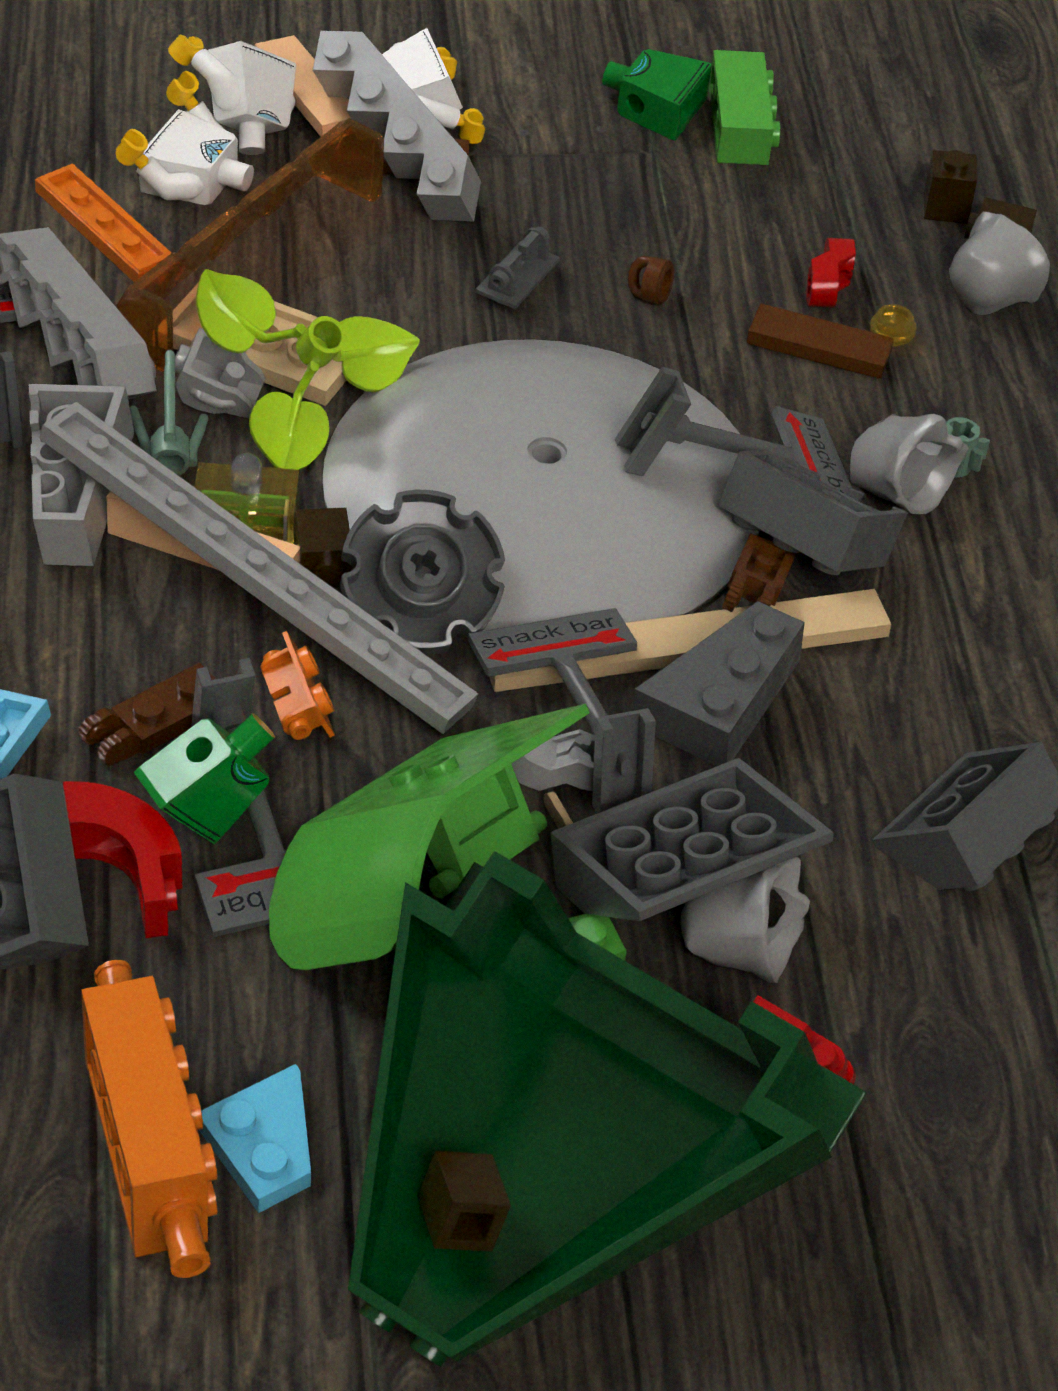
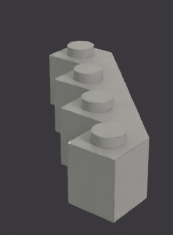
[313,31,481,221]
[0,227,157,399]

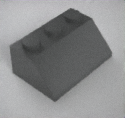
[872,742,1058,891]
[0,773,89,970]

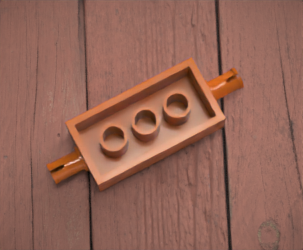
[81,960,217,1278]

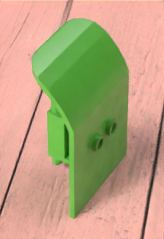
[269,704,590,970]

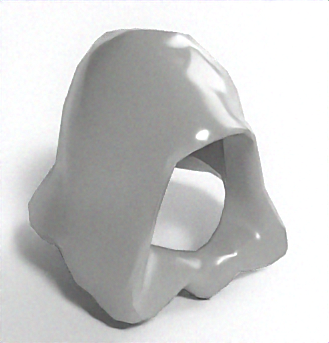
[949,211,1050,315]
[850,414,969,514]
[680,856,810,983]

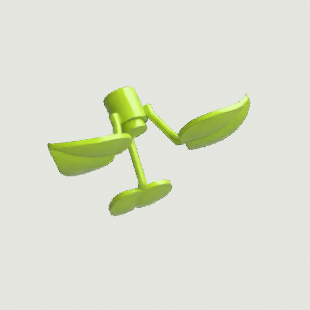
[196,269,420,473]

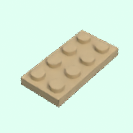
[157,282,347,406]

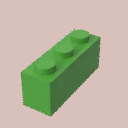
[709,50,780,165]

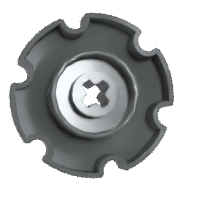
[340,489,505,655]

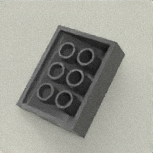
[551,758,833,921]

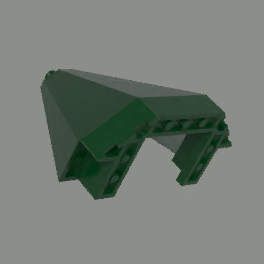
[348,851,867,1367]

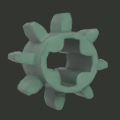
[930,417,990,477]

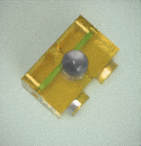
[195,453,299,544]

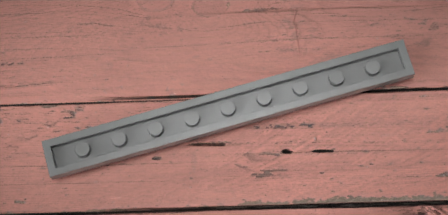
[40,402,478,734]

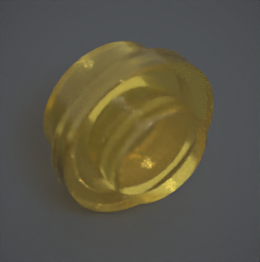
[870,304,917,347]

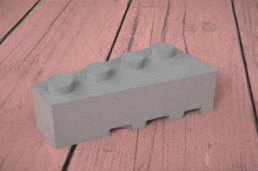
[29,384,134,566]

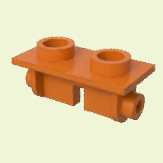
[260,631,335,740]

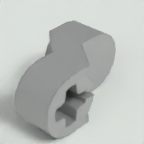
[512,729,595,791]

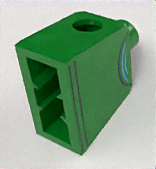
[602,49,712,141]
[134,713,275,844]

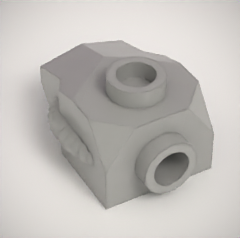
[175,327,266,419]

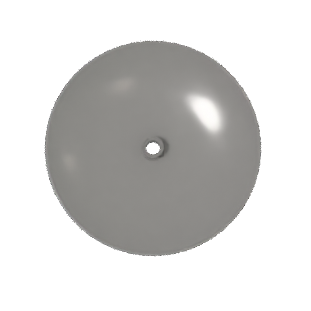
[322,339,760,631]

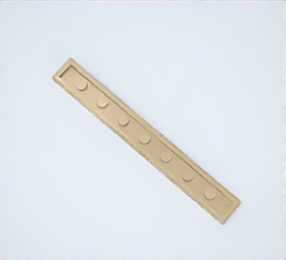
[489,589,891,692]

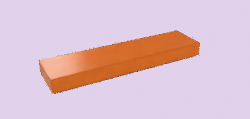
[35,164,177,286]

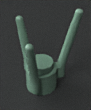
[130,350,209,476]

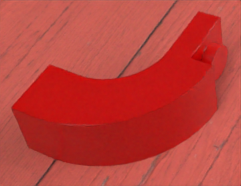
[63,781,182,938]

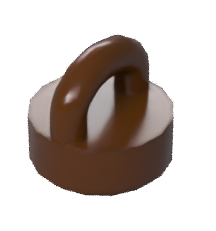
[628,256,674,305]

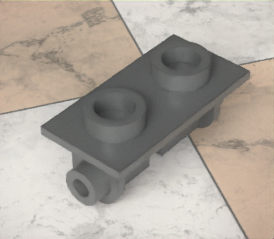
[475,227,560,309]

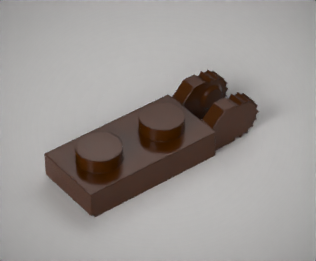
[722,533,796,612]
[78,662,216,766]

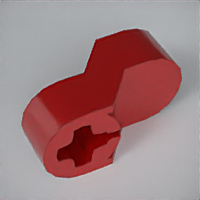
[806,237,856,308]

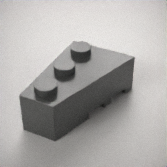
[718,450,908,575]
[634,601,805,766]

